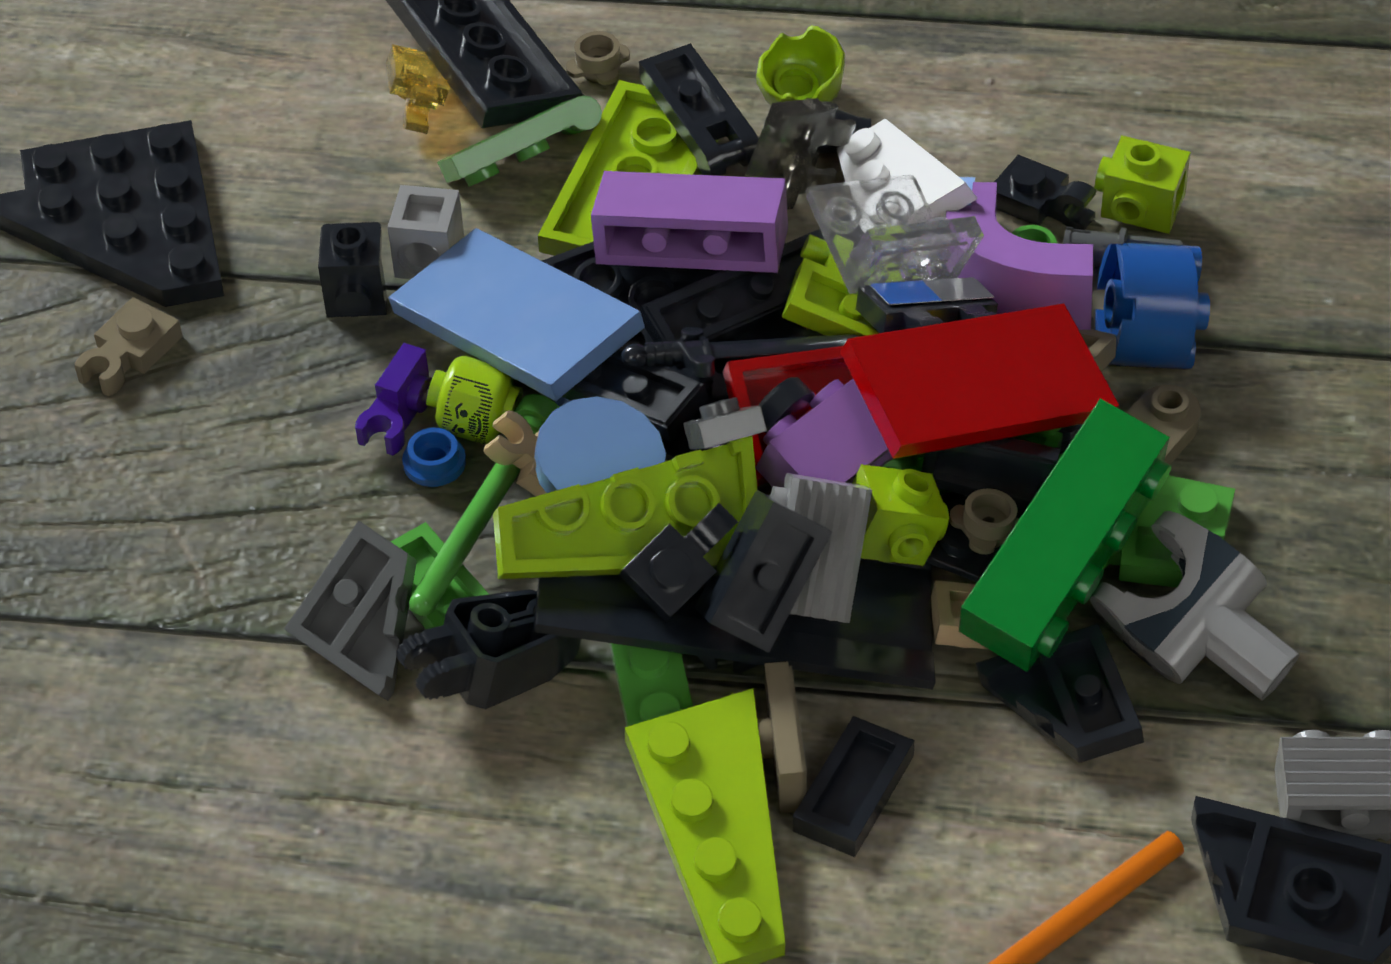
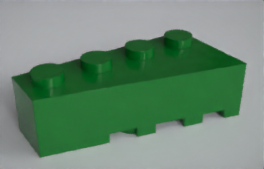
[958,398,1172,672]

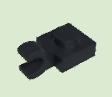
[994,155,1096,230]
[618,503,738,622]

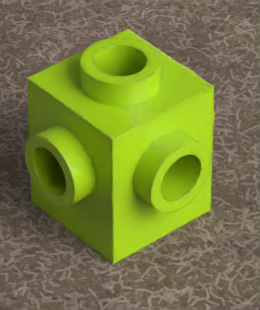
[1094,135,1191,234]
[852,464,949,566]

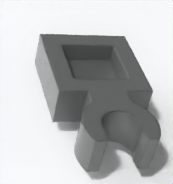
[683,397,767,449]

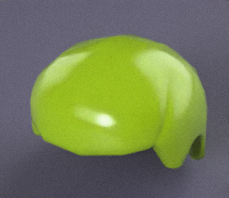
[756,25,845,113]

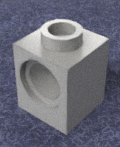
[387,185,465,279]

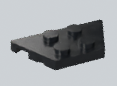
[1191,796,1391,964]

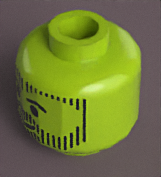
[426,356,523,444]

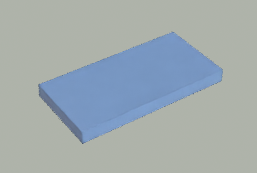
[388,228,645,401]

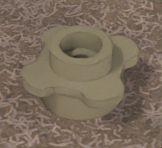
[566,31,630,85]
[949,489,1019,554]

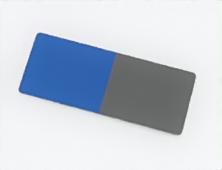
[871,277,994,305]

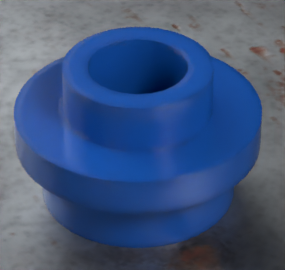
[402,428,466,487]

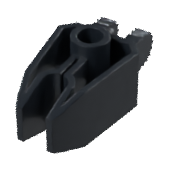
[396,589,581,710]

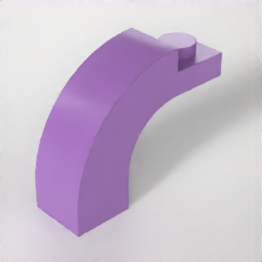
[946,182,1093,330]

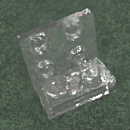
[806,175,984,294]

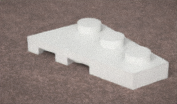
[837,119,978,260]

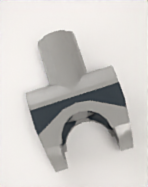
[1089,511,1299,701]

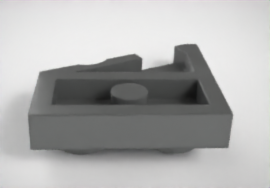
[284,521,417,701]

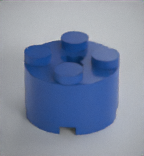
[1095,243,1210,369]

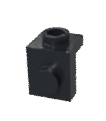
[318,222,387,318]

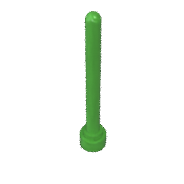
[409,394,559,617]

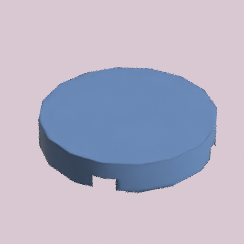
[534,396,666,493]

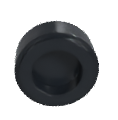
[758,377,815,435]

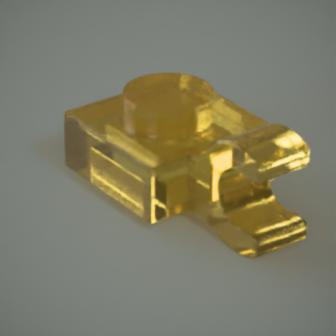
[385,44,451,134]

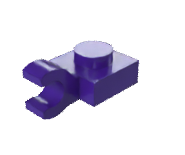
[355,343,432,456]

